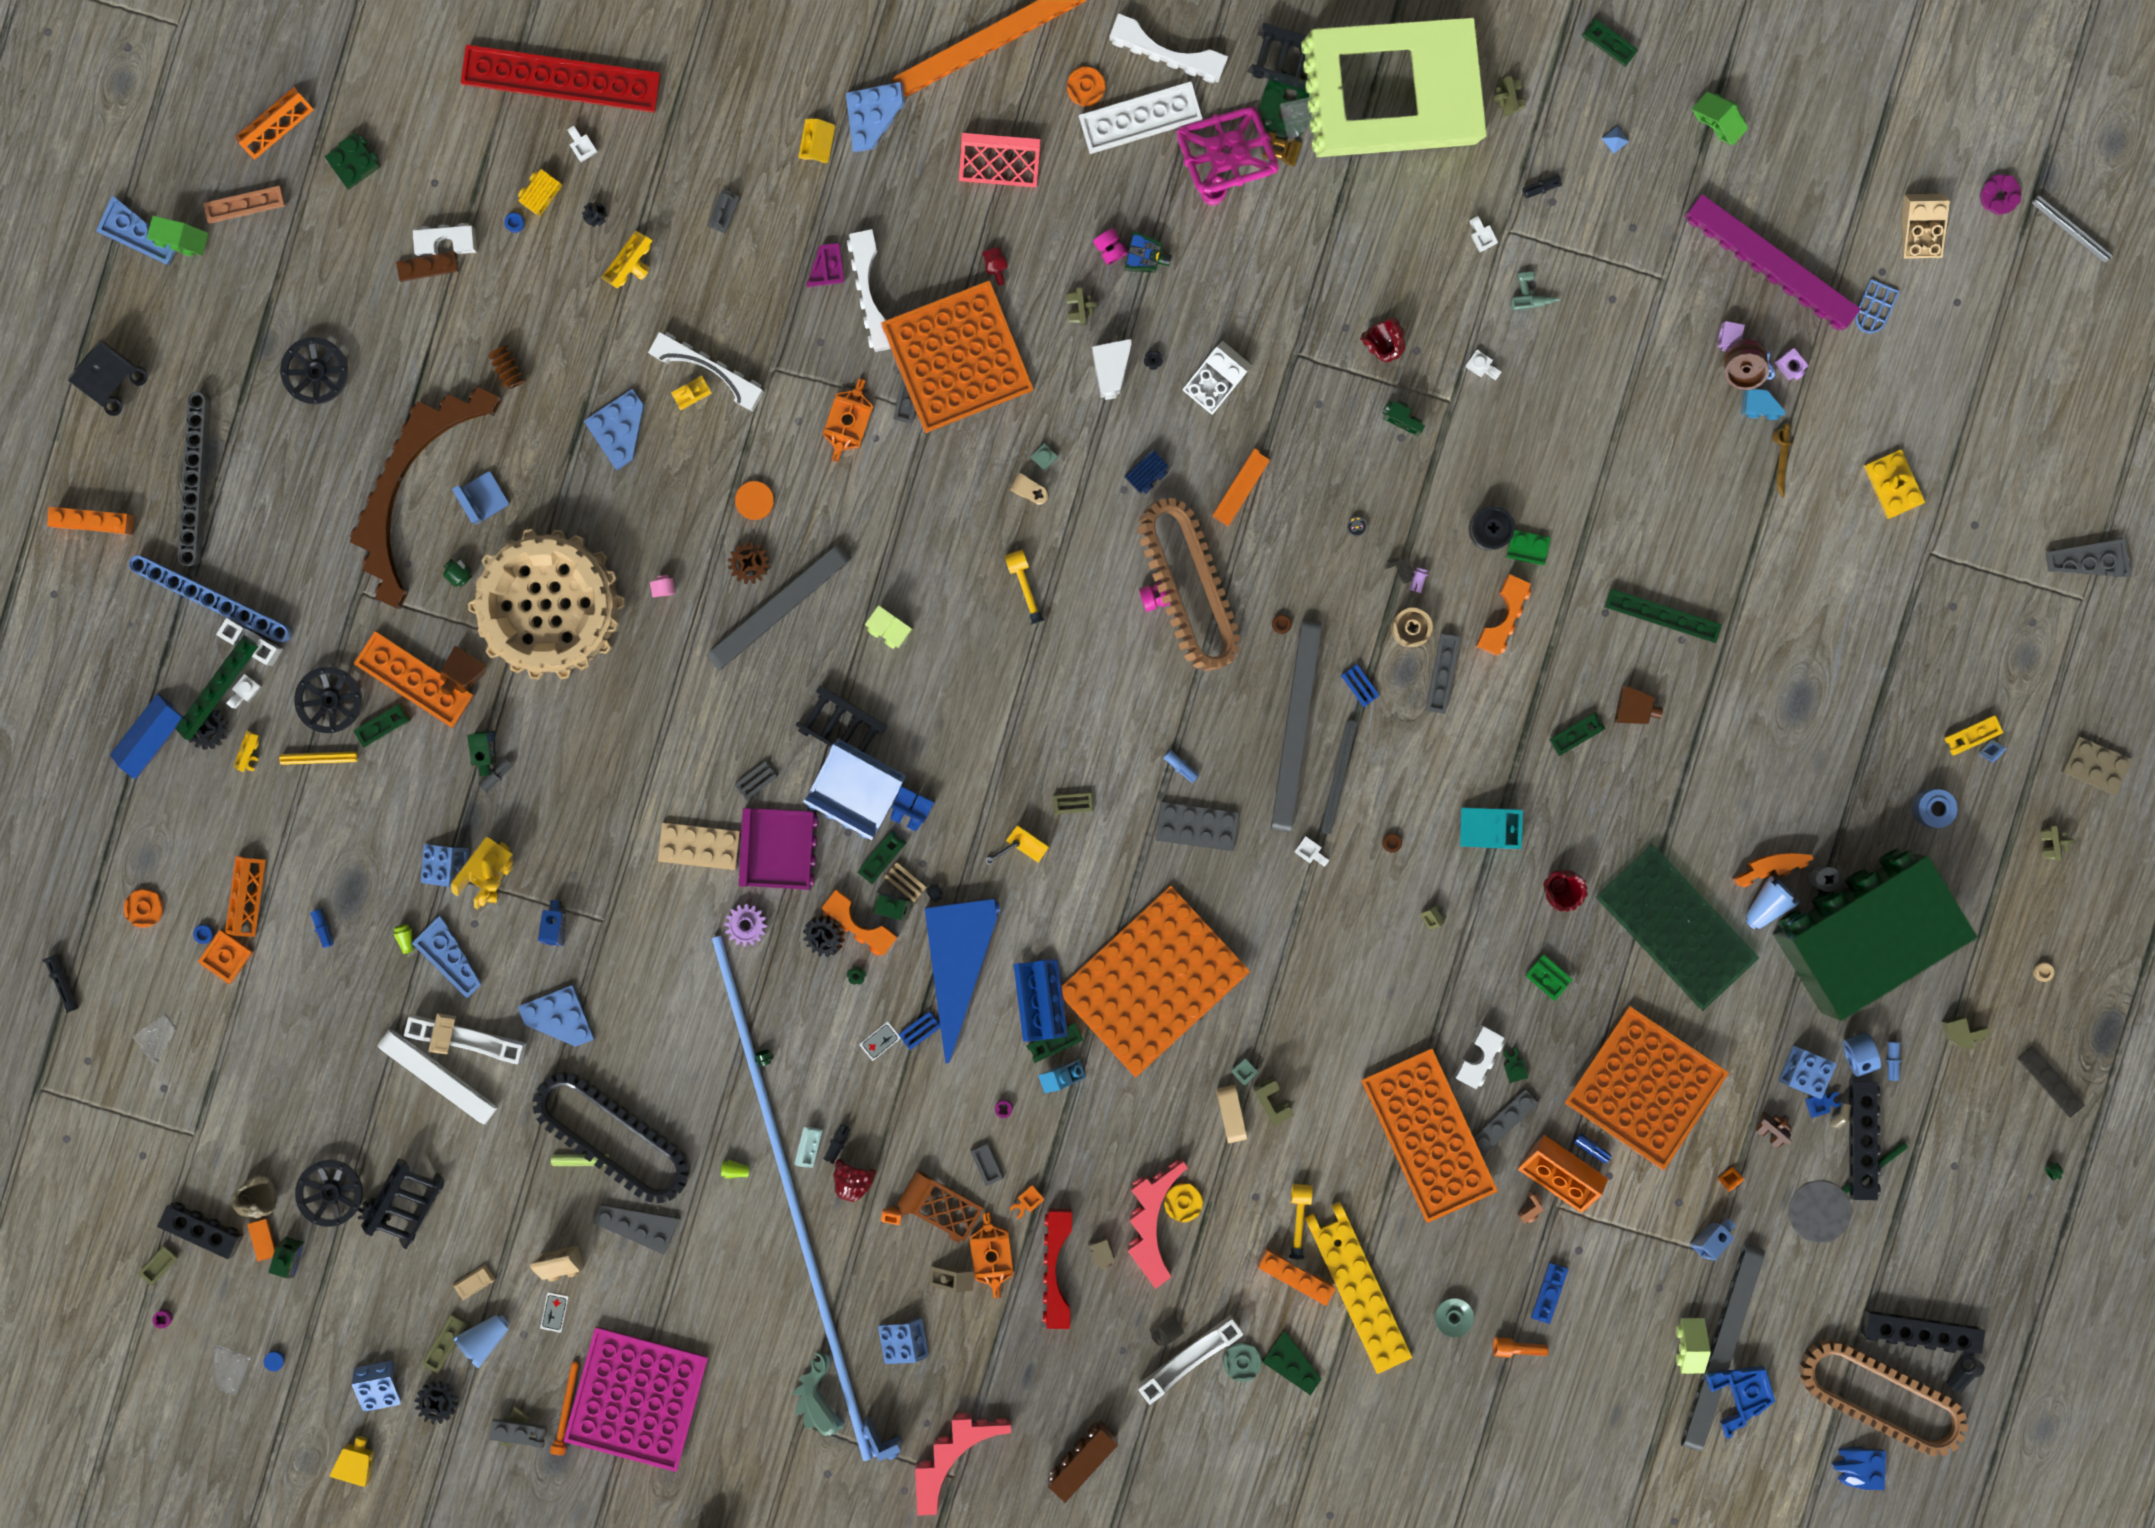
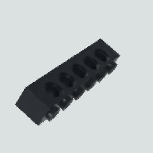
[1849,1081,1881,1200]
[1861,1310,1985,1356]

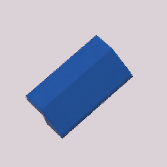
[110,693,183,779]
[1013,959,1068,1042]

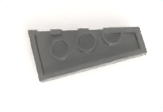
[2045,539,2131,577]
[593,1204,680,1255]

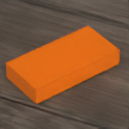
[247,1218,276,1261]

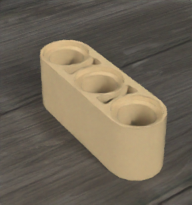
[1216,1085,1247,1144]

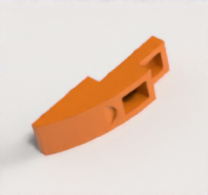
[1732,853,1814,888]

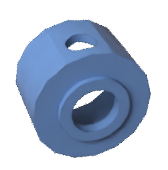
[1912,789,1958,828]
[1842,1032,1881,1077]

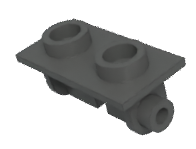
[707,190,740,233]

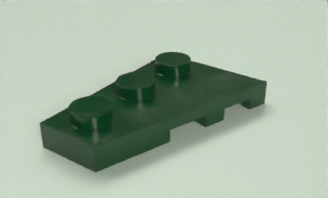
[1262,1330,1322,1396]

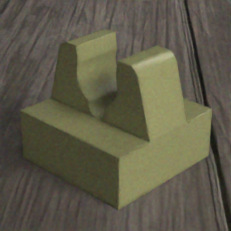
[1419,905,1447,930]

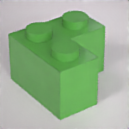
[1692,92,1748,146]
[147,216,209,257]

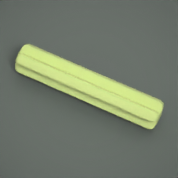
[551,1154,609,1166]

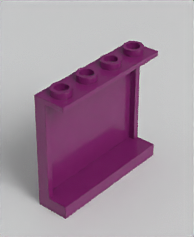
[738,808,818,891]

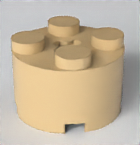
[1391,608,1433,647]

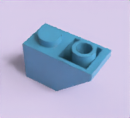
[1741,389,1785,420]
[1038,1059,1086,1094]

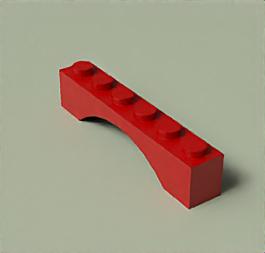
[1043,1209,1072,1329]

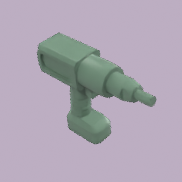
[1510,272,1560,311]

